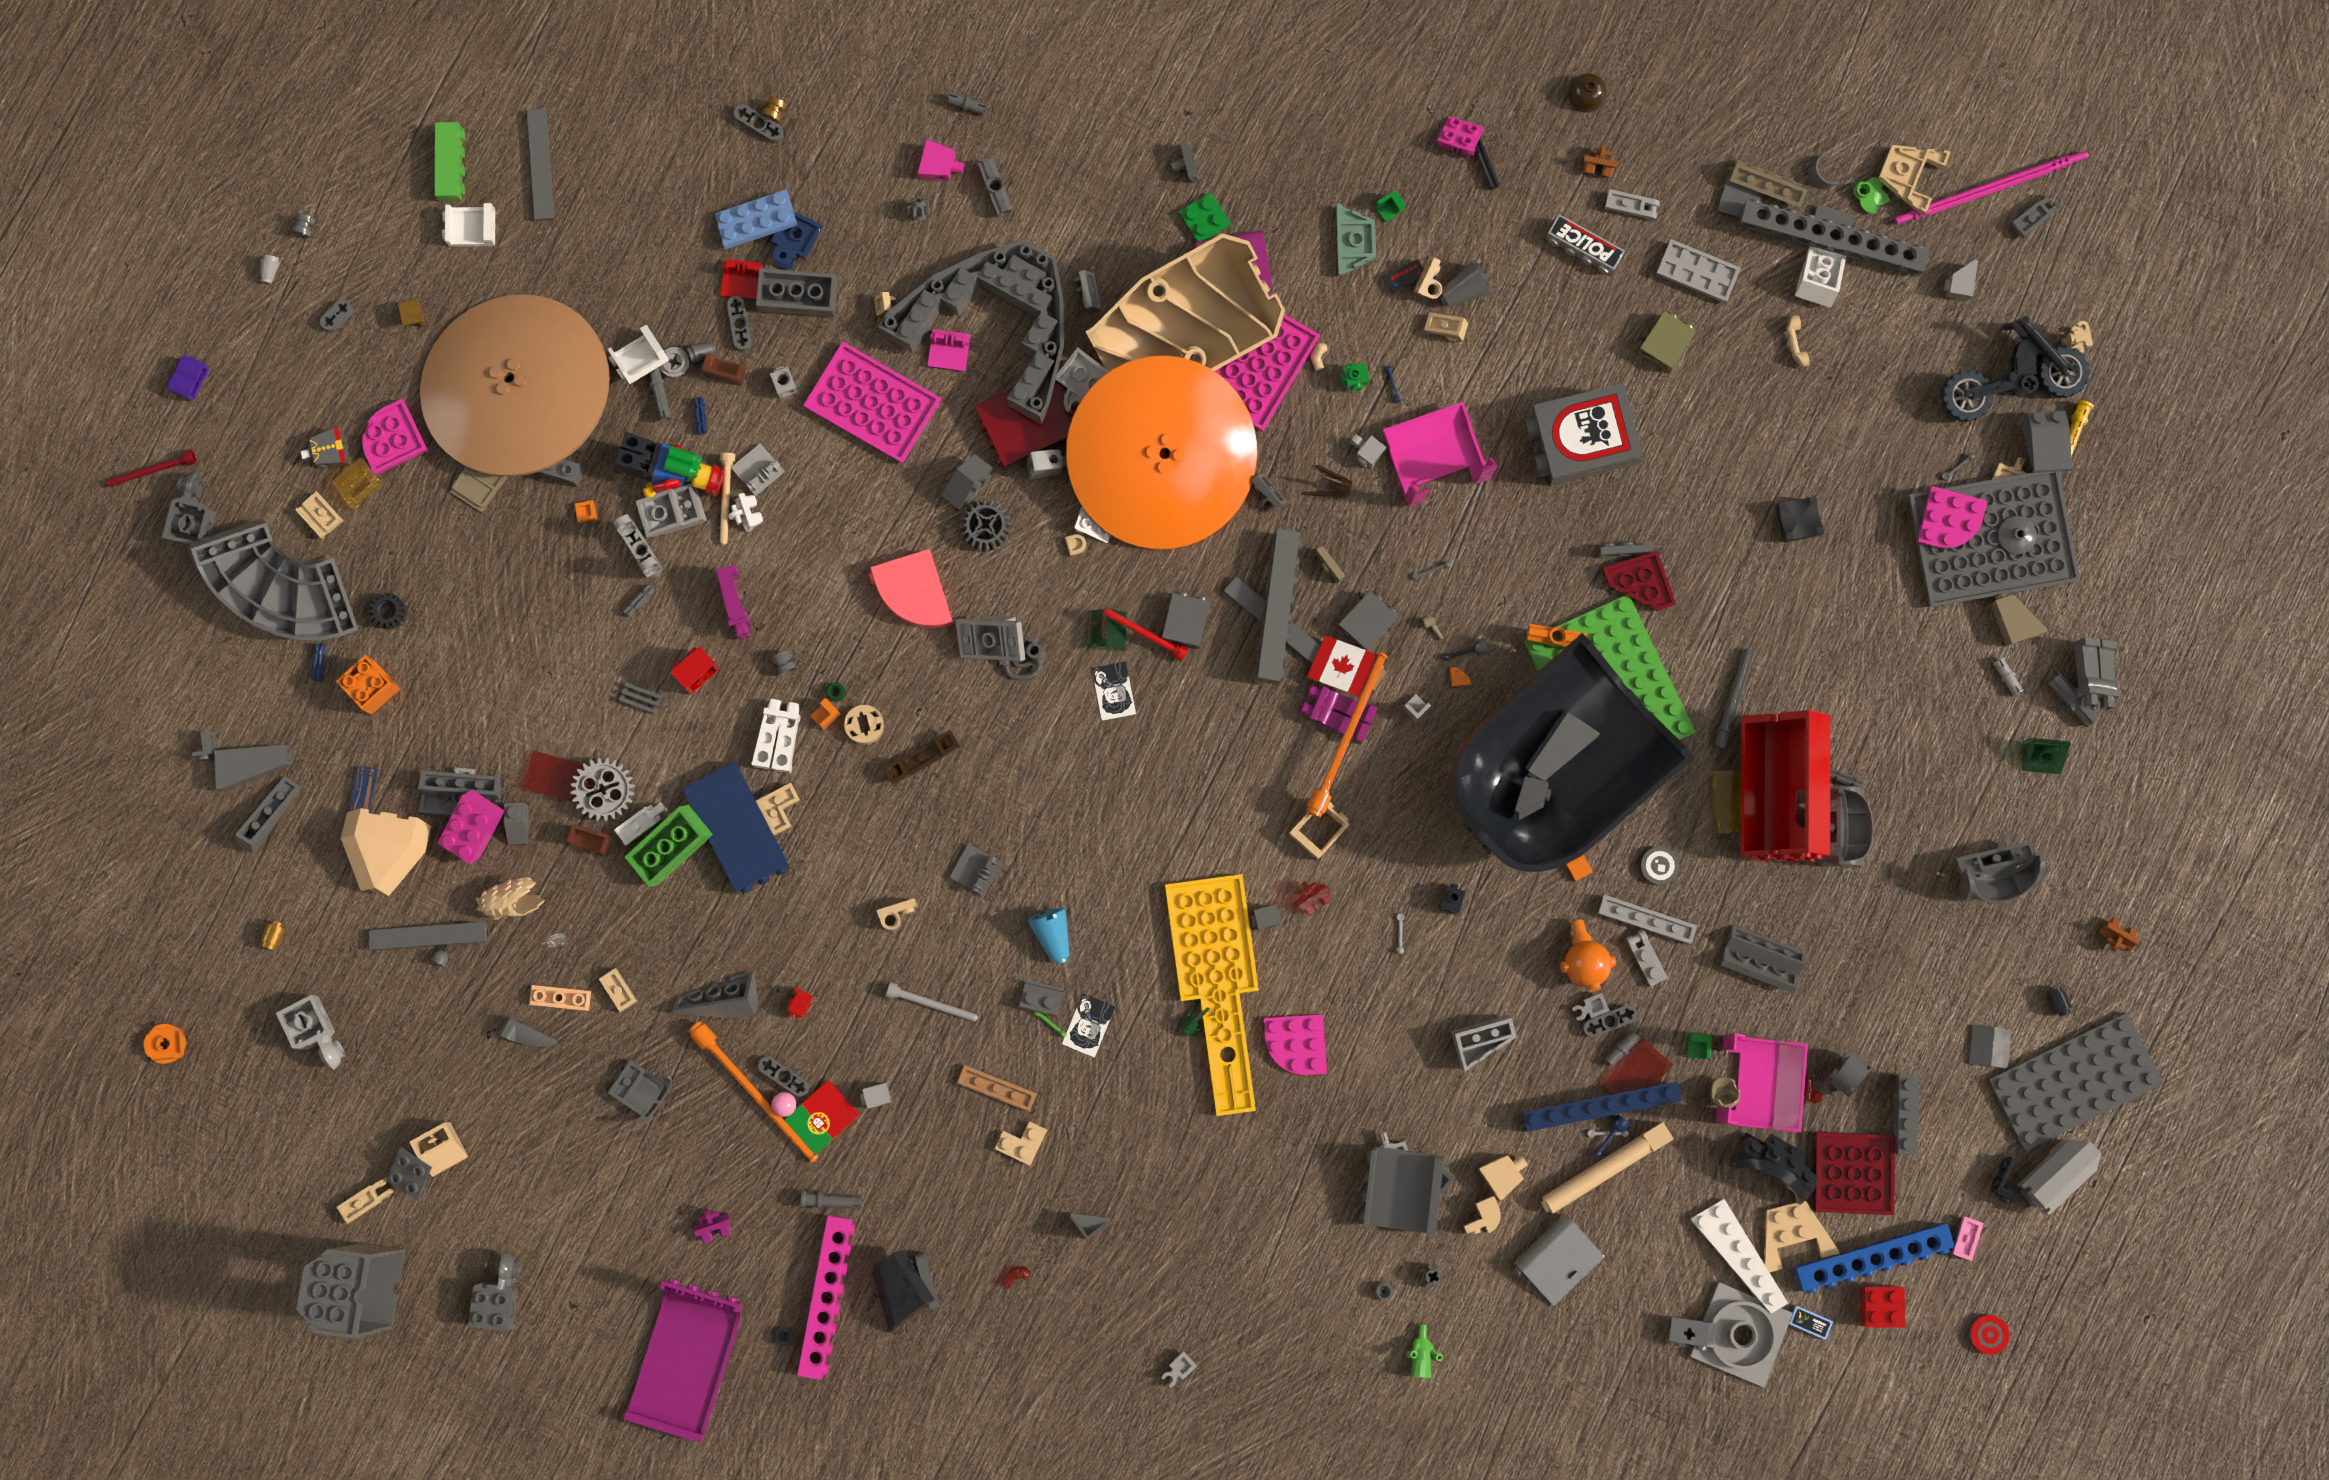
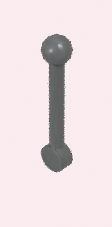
[1941,453,1975,480]
[1413,561,1451,580]

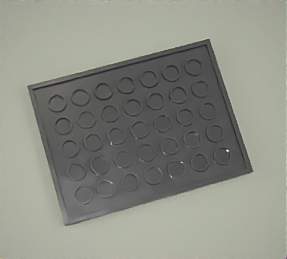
[1907,471,2081,608]

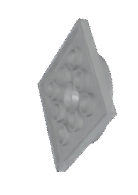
[1689,1282,1793,1388]

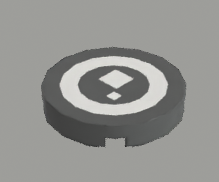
[1640,846,1680,885]

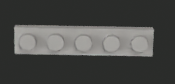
[1597,895,1697,944]

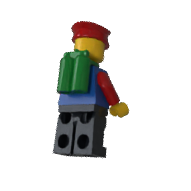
[613,432,725,498]

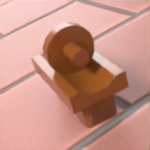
[1582,144,1618,177]
[2098,917,2140,952]

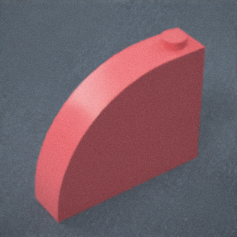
[869,549,954,629]

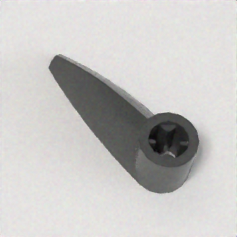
[499,1016,559,1047]

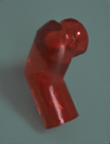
[1804,1076,1823,1104]
[1002,1266,1031,1288]

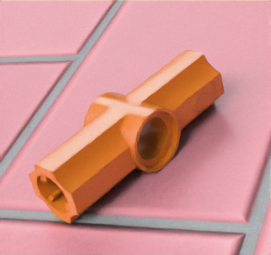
[1526,624,1587,647]

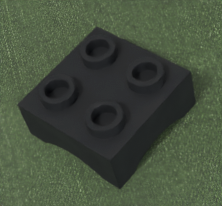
[1775,496,1824,543]

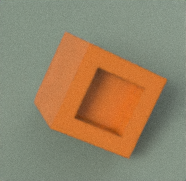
[811,698,841,730]

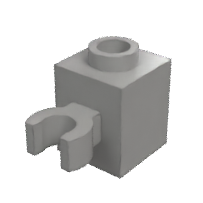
[1350,434,1386,469]

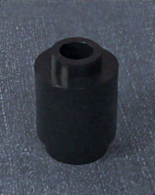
[2047,987,2073,1017]

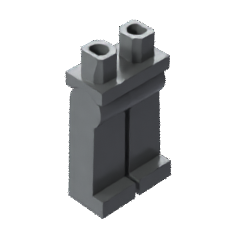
[2073,637,2119,711]

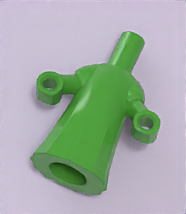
[1407,1325,1443,1379]

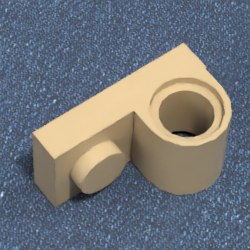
[1413,257,1442,299]
[1424,312,1468,343]
[877,898,918,931]

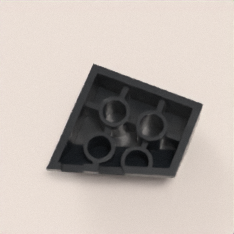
[872,1250,935,1333]

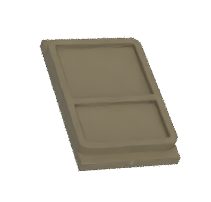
[450,467,508,513]

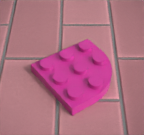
[362,398,428,475]
[1916,486,1987,549]
[1264,1015,1327,1075]

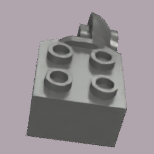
[162,472,216,545]
[468,1251,520,1331]

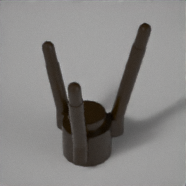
[1304,465,1353,498]

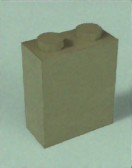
[1637,311,1697,373]

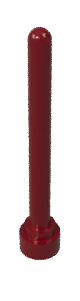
[105,449,197,487]

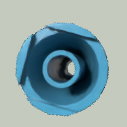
[1028,908,1070,964]

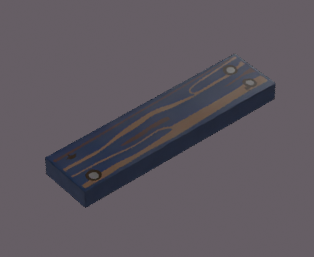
[349,766,379,813]

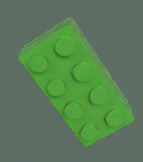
[625,805,713,887]

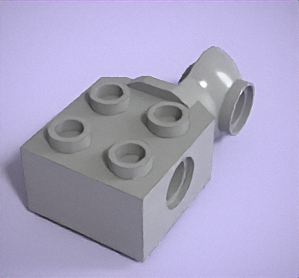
[276,995,345,1070]

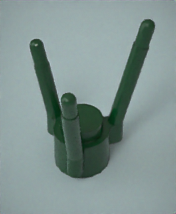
[1179,999,1210,1036]

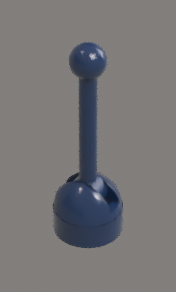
[1594,1114,1630,1157]

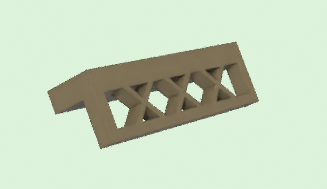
[1729,160,1808,207]

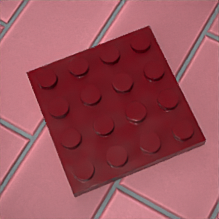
[1814,1132,1895,1215]

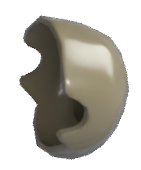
[1710,1077,1740,1108]

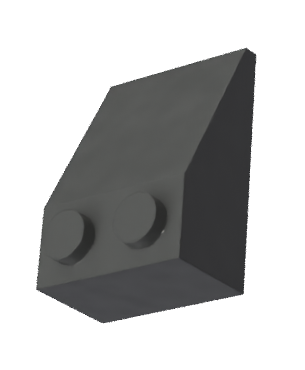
[2022,411,2072,473]

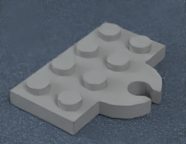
[1056,347,1109,414]

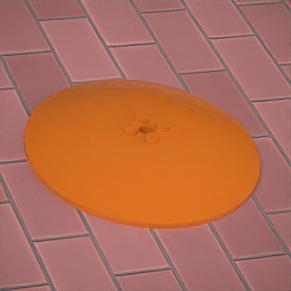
[1066,356,1257,549]

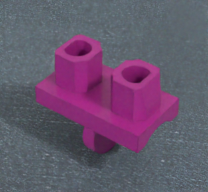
[694,1208,731,1243]

